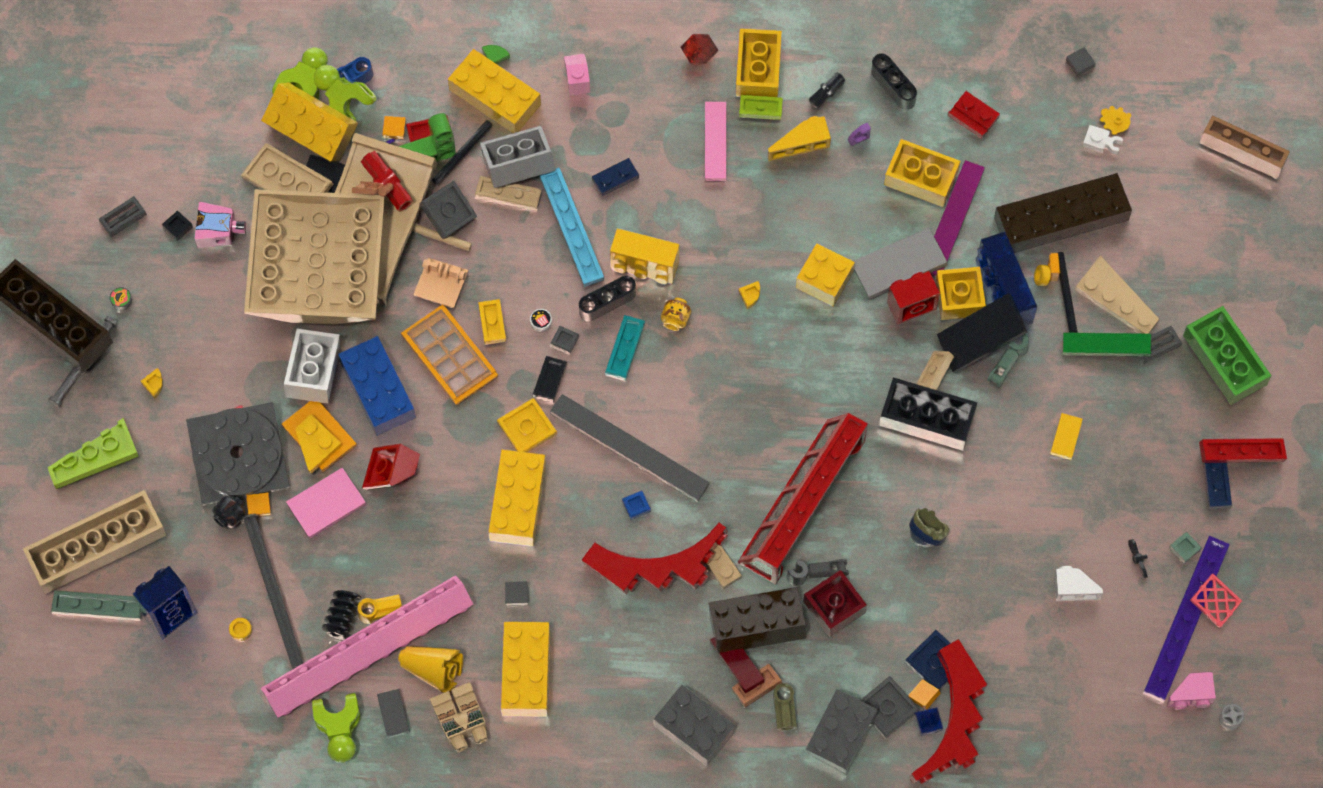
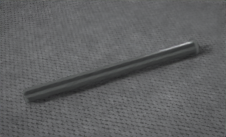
[241,514,303,669]

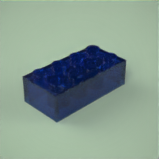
[975,231,1037,326]
[132,566,198,640]

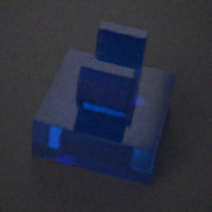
[915,707,943,736]

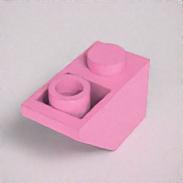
[1167,672,1216,710]

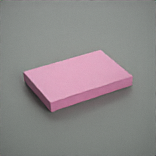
[286,468,366,539]

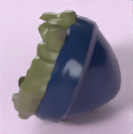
[909,508,950,547]

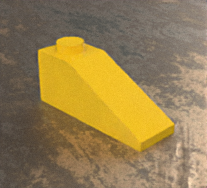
[768,116,831,161]

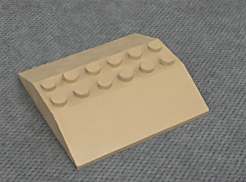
[244,189,385,325]

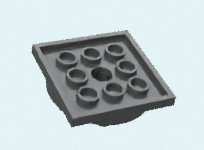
[186,402,290,506]

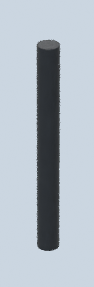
[432,120,493,186]
[1058,252,1078,333]

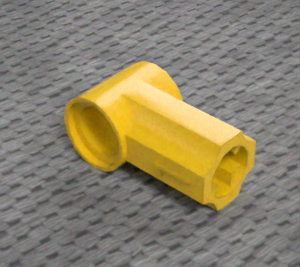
[358,594,402,624]

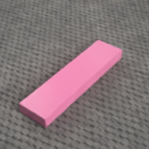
[705,102,726,182]

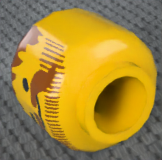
[660,298,692,331]

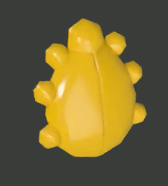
[1100,106,1132,135]

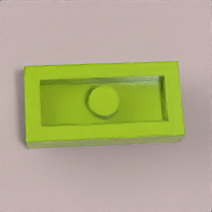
[739,95,783,120]

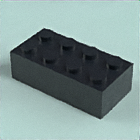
[879,377,978,451]

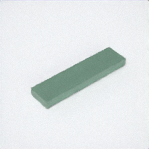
[51,590,144,621]

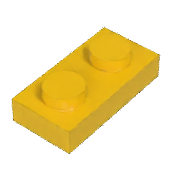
[478,299,506,345]

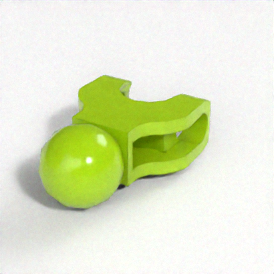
[272,47,328,100]
[314,64,377,121]
[312,693,361,763]

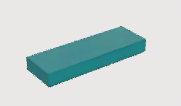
[605,315,645,381]

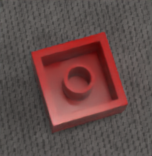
[887,271,940,325]

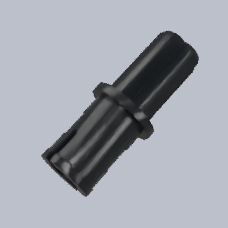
[809,72,845,108]

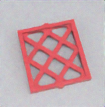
[1190,574,1242,628]

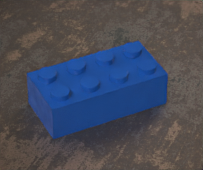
[338,336,416,436]

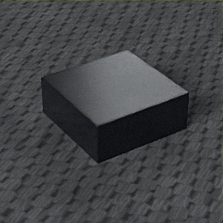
[162,210,193,241]

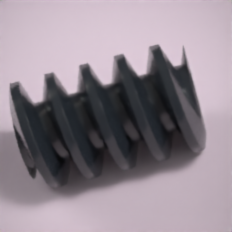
[322,590,361,640]

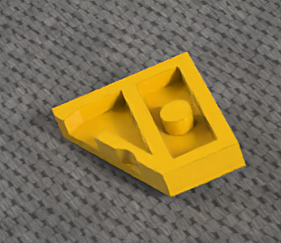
[295,415,342,474]

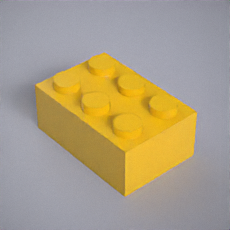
[736,28,782,97]
[884,139,960,207]
[610,228,680,284]

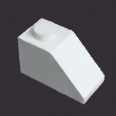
[1054,566,1103,601]

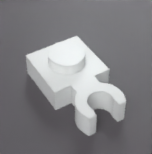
[1083,125,1123,154]

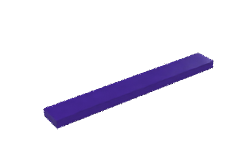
[1143,536,1230,702]

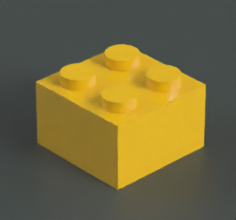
[796,243,855,307]
[935,267,986,320]

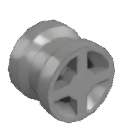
[1219,704,1244,730]

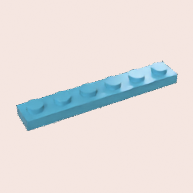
[540,168,604,287]

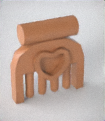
[352,181,393,196]

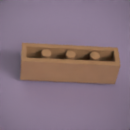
[1200,115,1290,179]

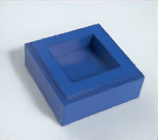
[622,491,651,520]

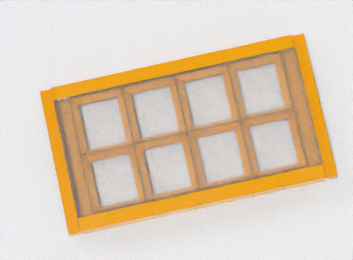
[401,304,498,405]

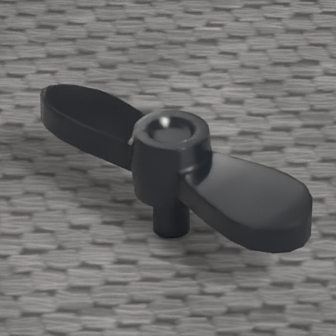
[1128,539,1148,578]

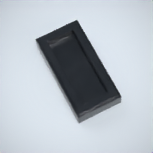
[533,356,567,403]

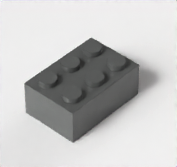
[653,685,735,767]
[806,689,878,774]

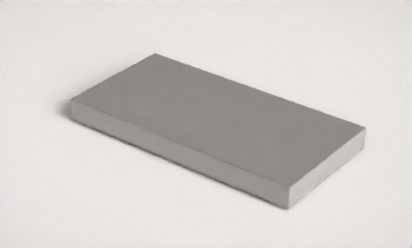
[854,228,948,300]

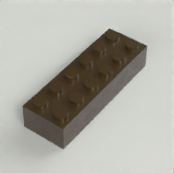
[994,173,1132,255]
[0,259,113,373]

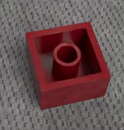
[803,570,867,637]

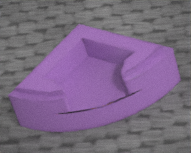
[848,122,871,146]

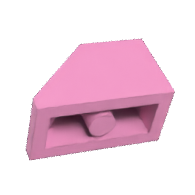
[564,54,590,96]

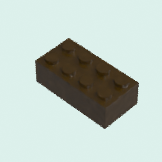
[709,587,806,654]

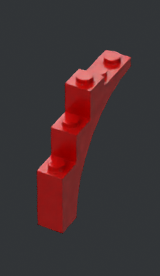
[582,522,728,595]
[909,639,987,785]

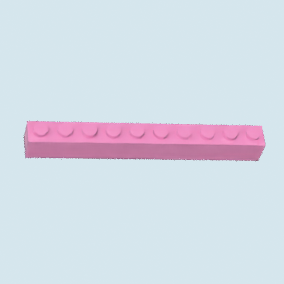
[261,575,474,718]

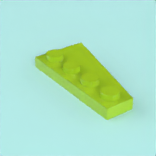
[47,418,139,489]

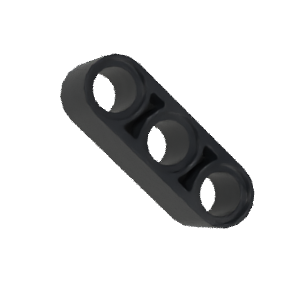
[871,53,917,110]
[579,276,636,321]

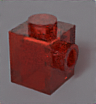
[680,34,719,64]

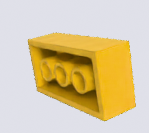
[448,49,541,133]
[261,82,358,162]
[488,449,546,546]
[501,622,550,717]

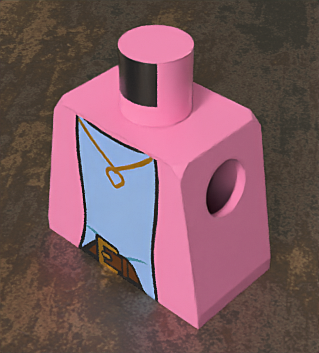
[195,202,246,248]

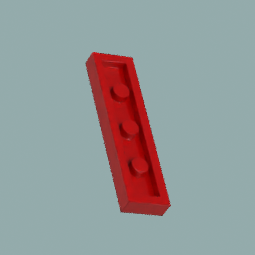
[1199,438,1287,463]

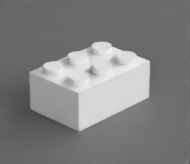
[284,329,341,403]

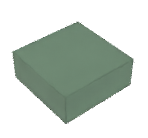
[1169,532,1202,564]

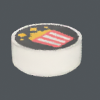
[530,309,552,332]

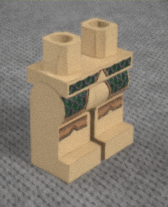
[430,682,488,753]

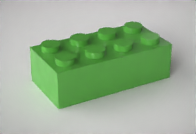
[1183,306,1272,405]

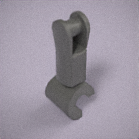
[786,559,849,586]

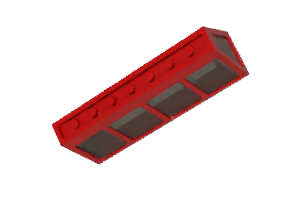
[738,413,868,585]

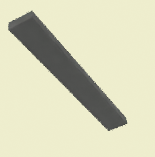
[550,394,709,502]

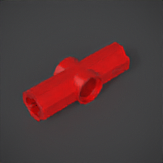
[360,151,413,212]

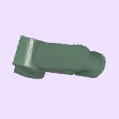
[987,334,1029,387]

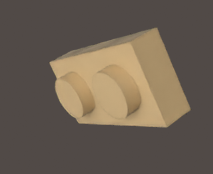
[916,351,954,390]
[705,545,742,589]

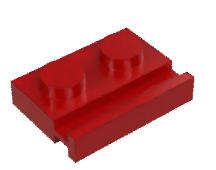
[948,91,1000,139]

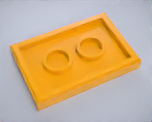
[281,401,357,473]

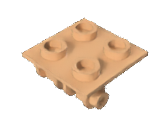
[413,258,469,308]

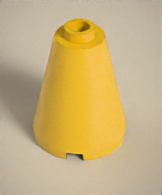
[398,646,463,693]

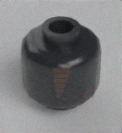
[212,496,245,529]

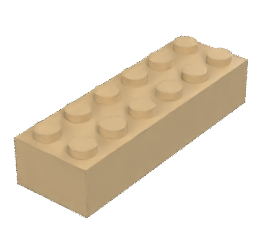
[22,490,167,594]

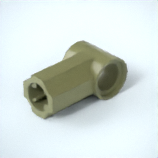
[773,683,797,731]

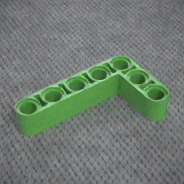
[398,113,456,162]

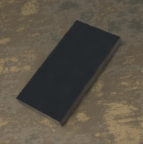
[937,293,1027,373]

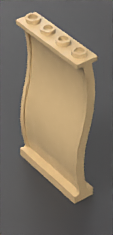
[335,133,437,306]

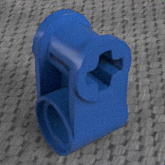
[337,57,374,83]

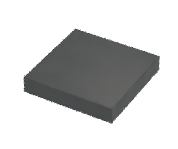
[419,181,477,239]
[860,676,920,739]

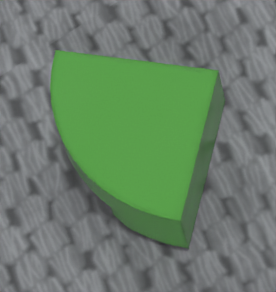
[482,45,510,64]

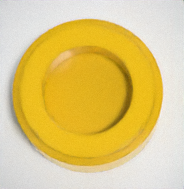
[1034,264,1051,287]
[229,618,252,641]

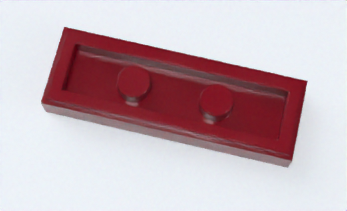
[710,637,764,693]

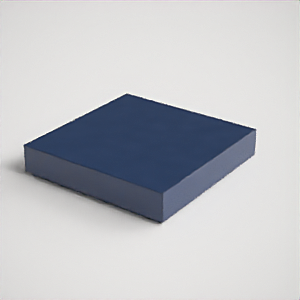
[905,630,951,690]

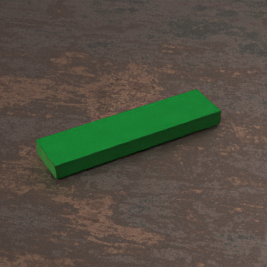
[1063,333,1151,357]

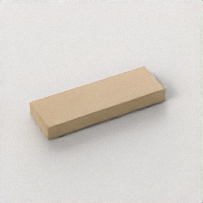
[475,176,542,211]

